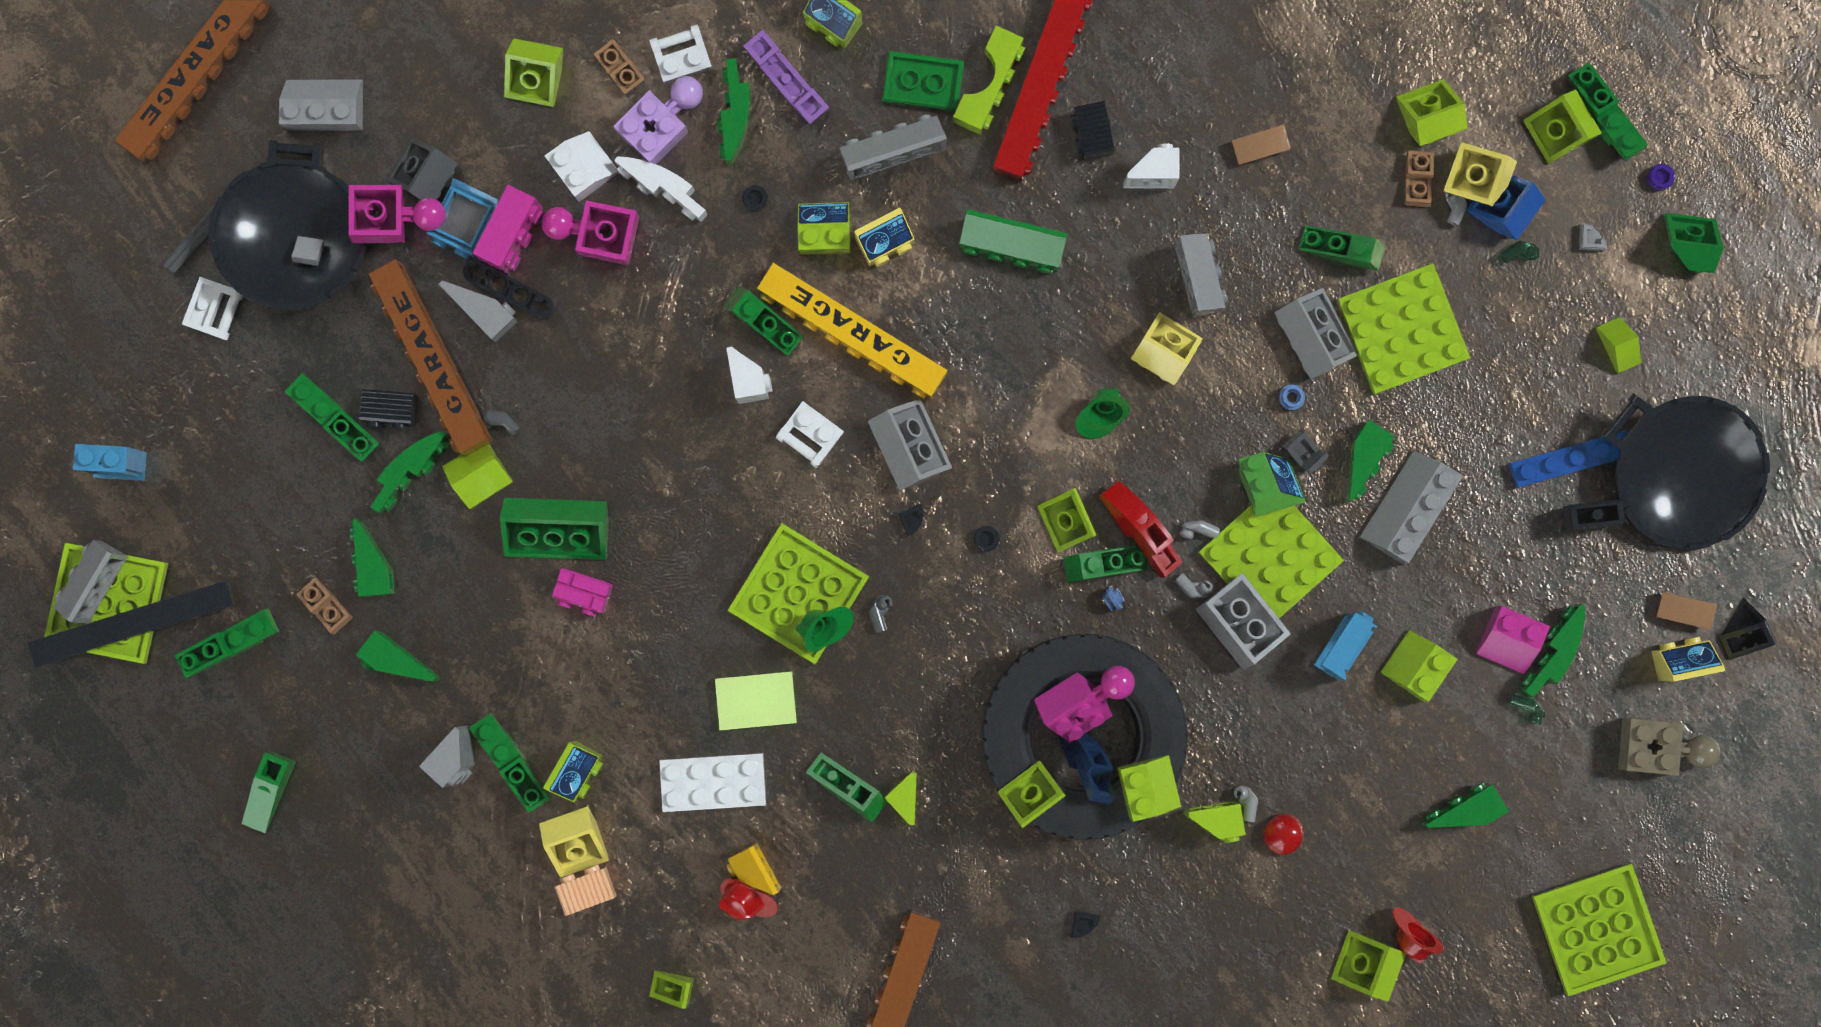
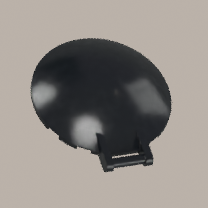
[209,140,367,310]
[1600,393,1770,550]

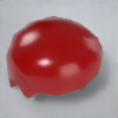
[1264,813,1304,855]

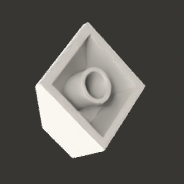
[545,132,619,202]
[1123,144,1179,189]
[727,347,773,404]

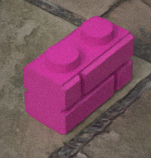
[552,568,613,617]

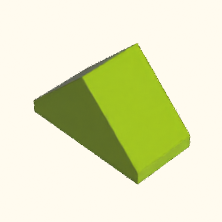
[1596,317,1642,374]
[885,772,917,825]
[649,971,694,1009]

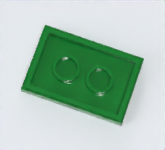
[882,51,964,112]

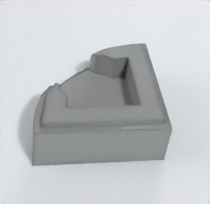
[1579,223,1607,251]

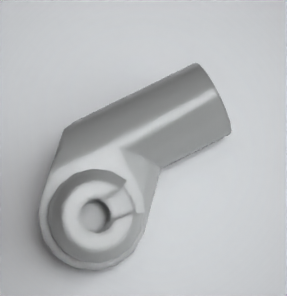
[1445,192,1467,226]
[1180,520,1220,539]
[1174,573,1213,599]
[1233,785,1258,822]

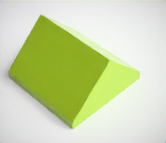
[442,444,513,509]
[1037,488,1096,553]
[998,760,1065,828]

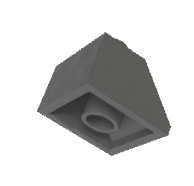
[386,137,458,201]

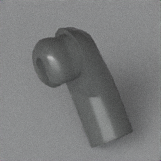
[482,411,520,437]
[869,595,893,633]

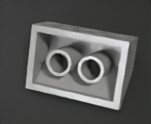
[279,80,363,131]
[1175,234,1228,318]
[1274,288,1359,380]
[868,399,952,491]
[53,540,128,623]
[1195,573,1291,670]
[419,725,475,788]

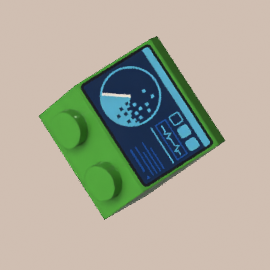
[1239,452,1305,517]

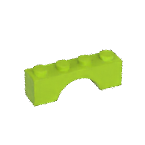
[953,26,1026,135]

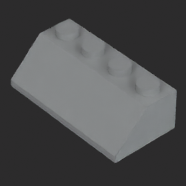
[840,115,947,181]
[1360,451,1463,564]

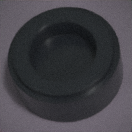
[742,185,768,212]
[974,526,999,552]

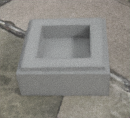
[291,236,324,266]

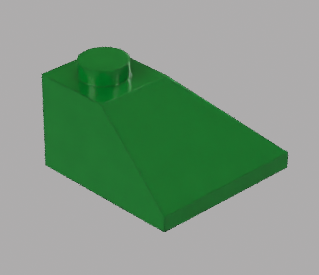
[1664,213,1724,273]

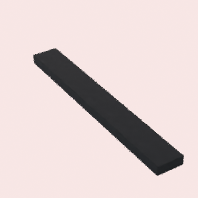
[27,581,235,667]

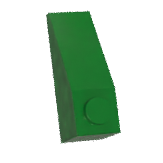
[356,630,441,682]
[806,752,887,823]

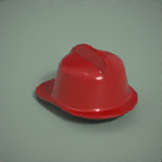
[719,878,778,921]
[1392,907,1444,963]

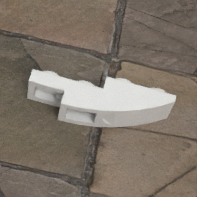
[614,157,707,222]

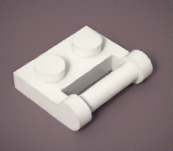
[650,24,712,85]
[182,277,244,341]
[776,401,844,468]

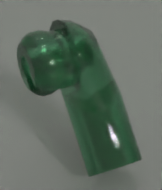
[1500,241,1540,264]
[1511,693,1545,725]

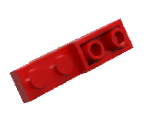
[1099,481,1182,578]

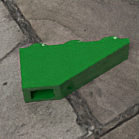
[1298,225,1385,271]
[723,285,803,356]
[1346,420,1395,502]
[349,519,395,597]
[1063,545,1148,583]
[242,752,296,834]
[1421,782,1509,828]

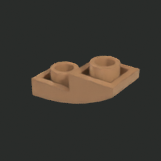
[593,39,645,95]
[1232,125,1291,165]
[1404,151,1434,207]
[296,577,353,635]
[1657,592,1717,630]

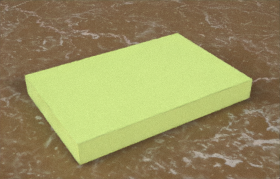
[715,672,797,730]

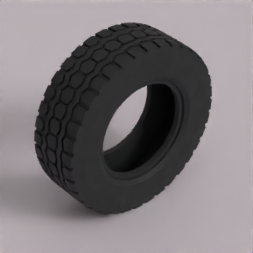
[981,634,1188,840]

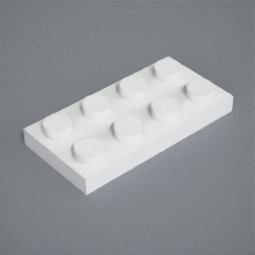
[660,753,766,812]

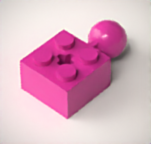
[349,185,446,243]
[542,200,640,266]
[1034,666,1135,743]

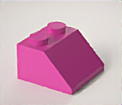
[1476,606,1550,674]

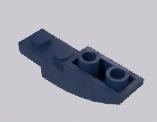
[1058,733,1116,804]

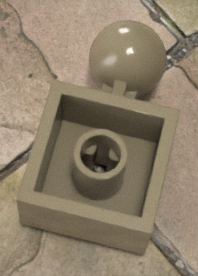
[1618,718,1720,776]

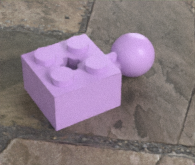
[613,76,703,164]

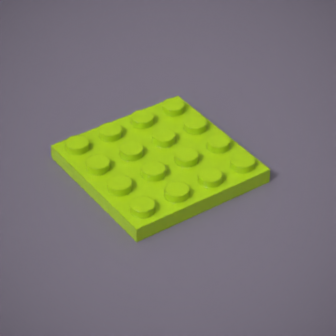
[1337,263,1471,395]
[1198,505,1344,618]
[727,523,869,665]
[44,543,168,664]
[1532,863,1667,996]

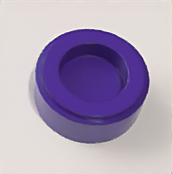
[1647,164,1675,191]

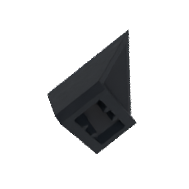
[1719,597,1778,660]

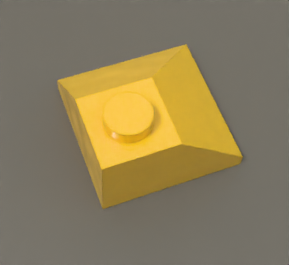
[726,842,781,895]

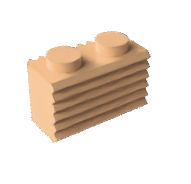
[555,865,617,916]

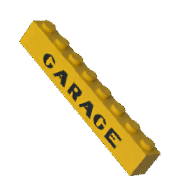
[757,263,948,399]

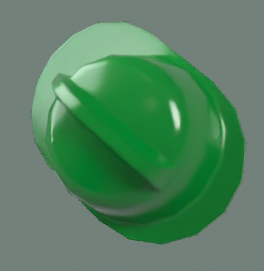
[1075,387,1130,439]
[795,606,854,652]

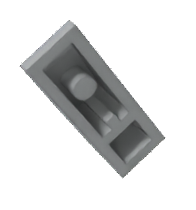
[439,281,518,342]

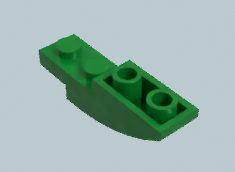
[717,58,751,166]
[1567,62,1648,162]
[285,373,379,462]
[370,431,450,514]
[1519,604,1586,697]
[174,609,280,678]
[469,711,550,813]

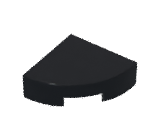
[898,504,923,537]
[1071,911,1101,938]

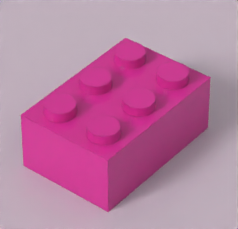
[473,185,544,275]

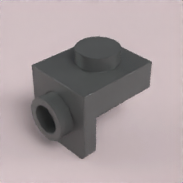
[1282,429,1328,474]

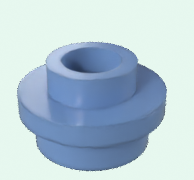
[1279,384,1305,410]
[1102,586,1125,611]

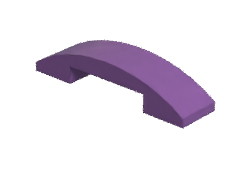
[743,30,829,124]

